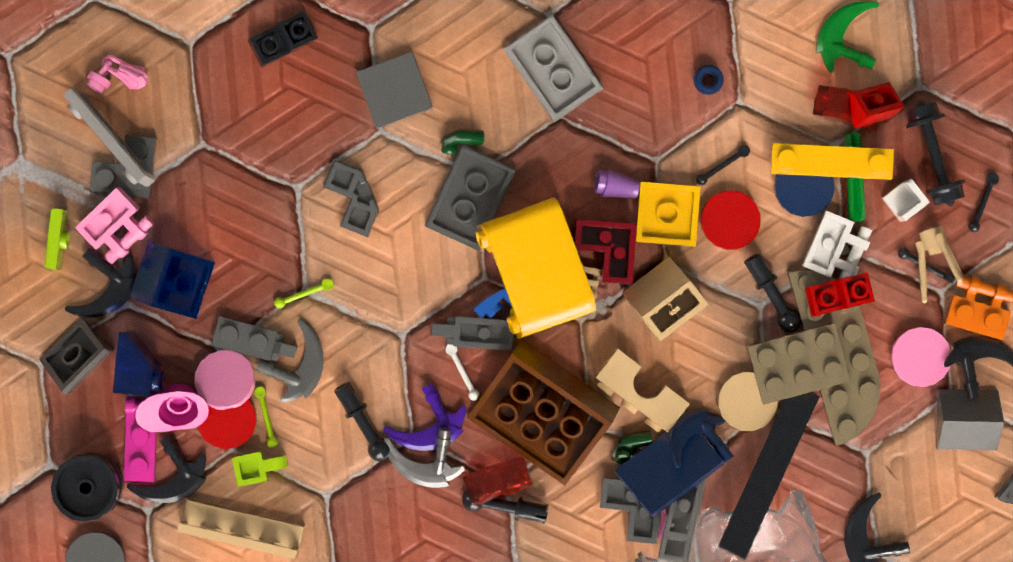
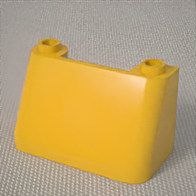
[476,197,596,339]

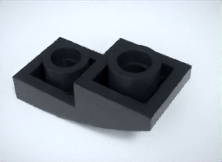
[248,11,318,68]

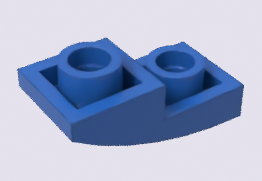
[473,288,512,318]

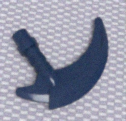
[669,408,734,468]

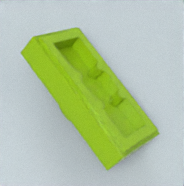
[44,208,70,270]

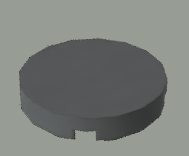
[65,531,126,562]

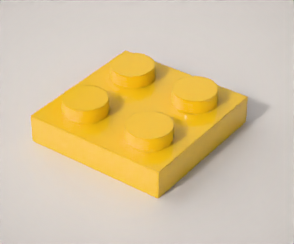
[636,182,701,247]

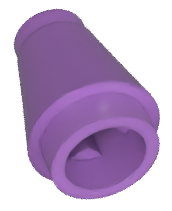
[594,168,640,198]

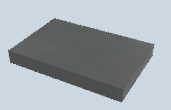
[425,144,517,251]

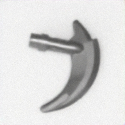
[384,427,465,488]

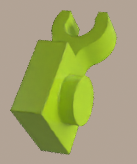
[232,451,288,487]

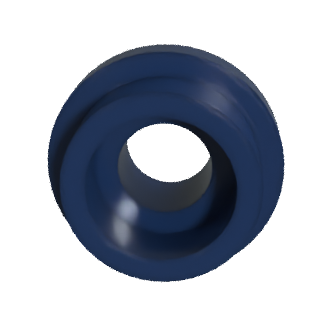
[693,65,724,95]

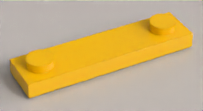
[770,143,894,180]

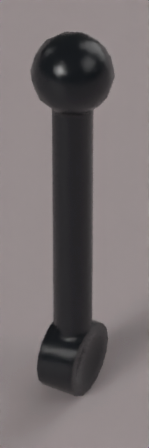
[696,145,750,185]
[968,173,999,232]
[898,248,955,284]

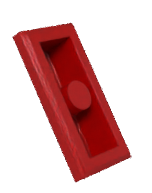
[849,82,904,128]

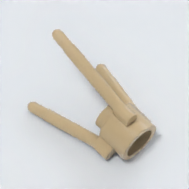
[915,226,963,303]

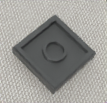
[356,52,433,129]

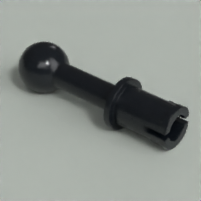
[744,253,801,332]
[334,381,390,462]
[462,488,549,524]

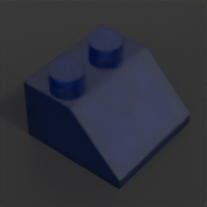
[130,241,215,319]
[113,331,165,397]

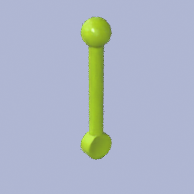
[274,279,334,309]
[254,386,278,448]

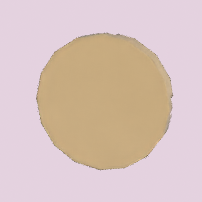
[718,372,778,431]

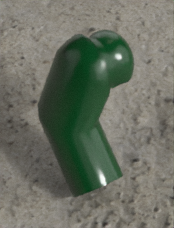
[440,129,484,155]
[613,431,652,465]

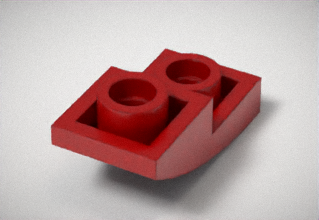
[804,272,875,317]

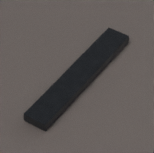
[717,392,820,560]

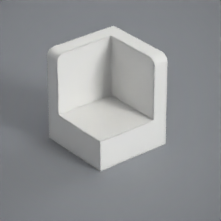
[882,179,930,222]

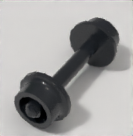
[905,101,965,207]

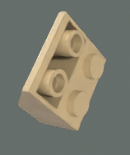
[622,256,709,341]

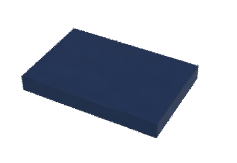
[615,428,724,518]

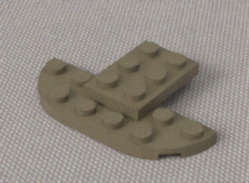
[747,270,880,446]

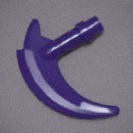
[384,383,466,451]

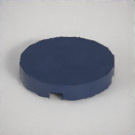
[774,174,835,217]

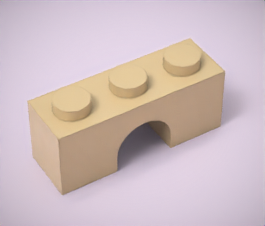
[595,348,690,433]

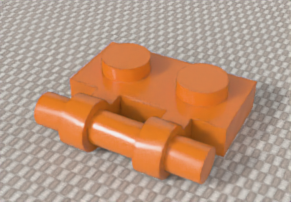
[943,275,1013,341]

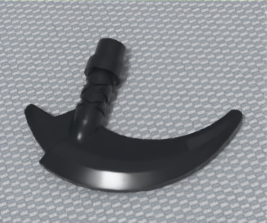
[65,248,139,317]
[944,335,1013,400]
[127,435,206,503]
[845,492,910,562]

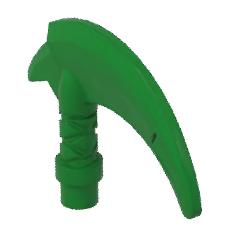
[816,1,879,73]

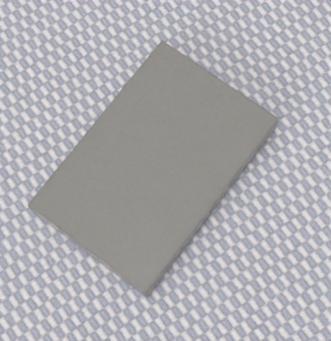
[503,14,604,123]

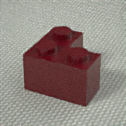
[574,219,637,284]

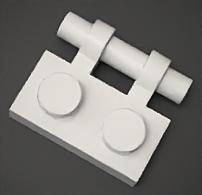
[802,211,872,279]

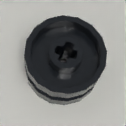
[51,452,125,522]

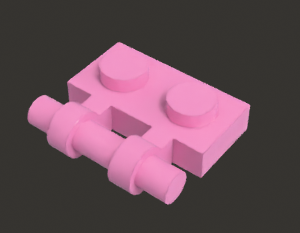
[75,186,154,264]

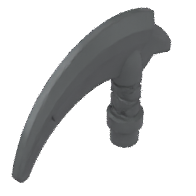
[256,319,324,403]

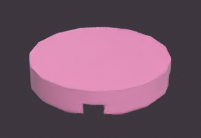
[890,327,951,387]
[194,350,255,410]

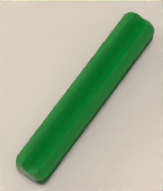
[845,133,866,222]

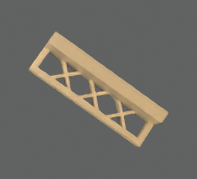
[177,499,305,559]

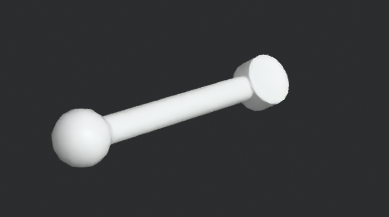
[445,344,480,401]

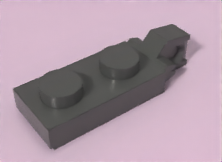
[211,316,298,361]
[431,316,514,351]

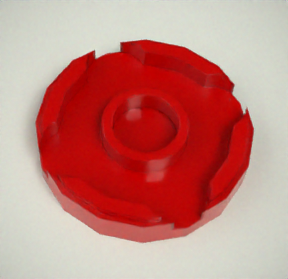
[701,191,761,250]
[198,398,257,449]

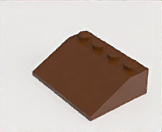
[467,339,620,486]

